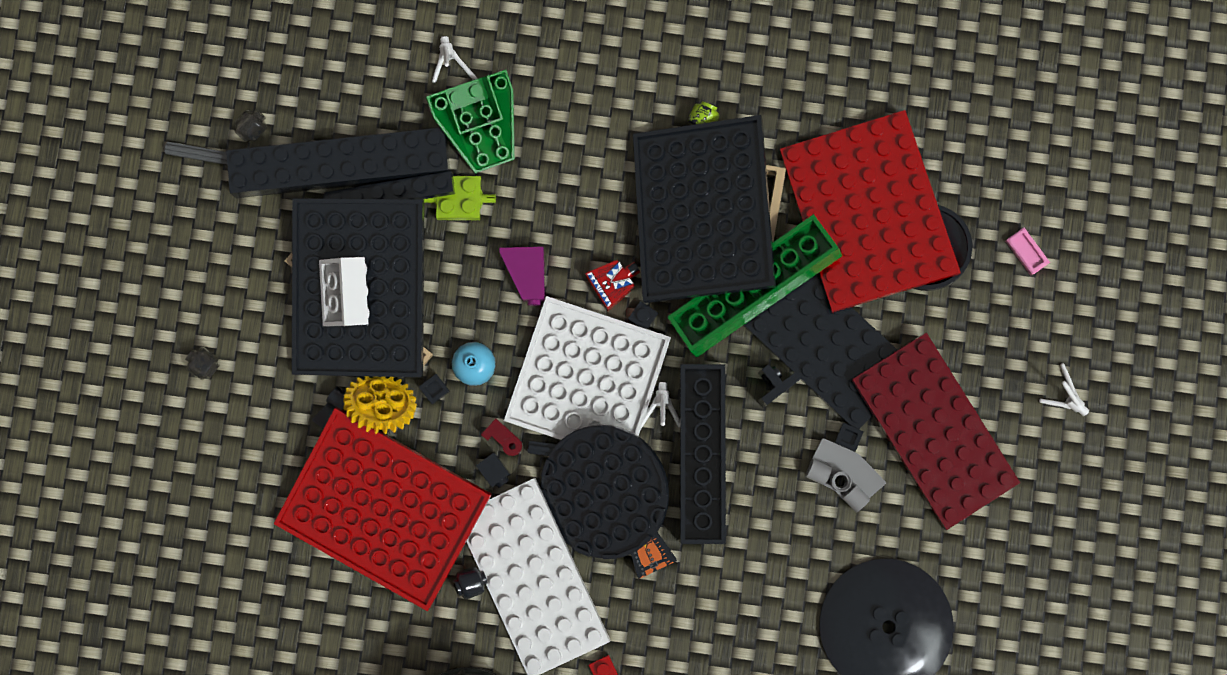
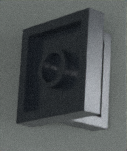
[758,364,802,408]

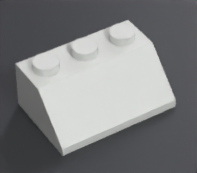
[319,257,369,326]

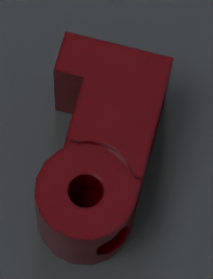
[481,418,523,456]

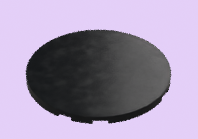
[541,425,669,559]

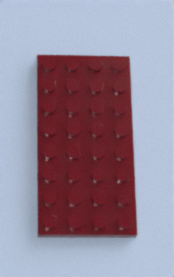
[851,332,1020,530]

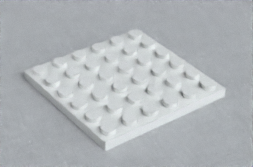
[504,296,671,440]

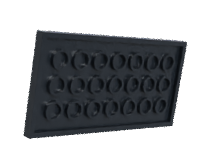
[743,274,897,429]

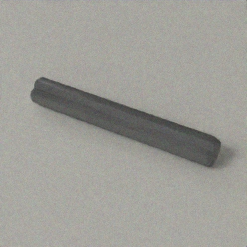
[164,142,227,165]

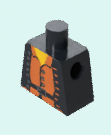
[631,532,677,579]

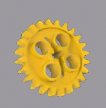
[343,376,417,434]

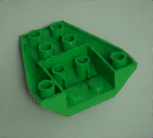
[425,70,515,173]

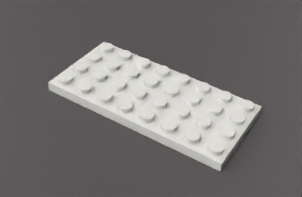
[466,478,611,675]

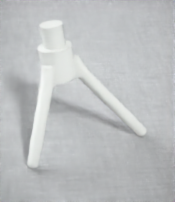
[432,36,478,83]
[1039,363,1089,416]
[641,382,680,428]

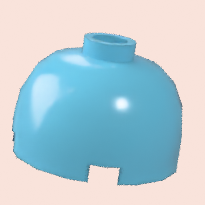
[452,342,496,386]

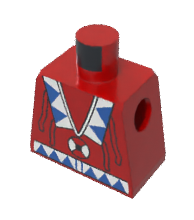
[585,260,641,311]

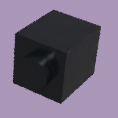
[476,453,511,488]

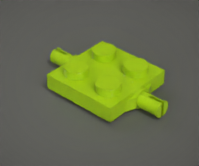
[423,176,496,220]

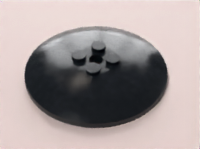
[819,558,954,675]

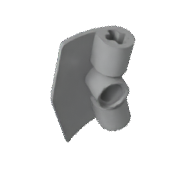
[805,438,886,513]

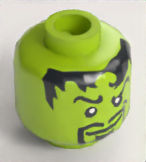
[688,101,720,125]

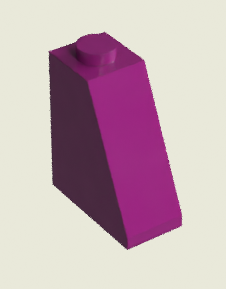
[499,247,545,306]

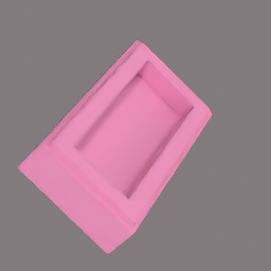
[1005,228,1050,276]

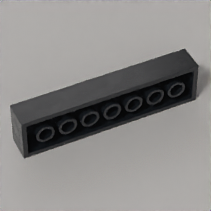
[680,364,726,544]

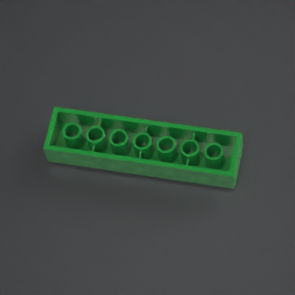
[668,214,842,358]

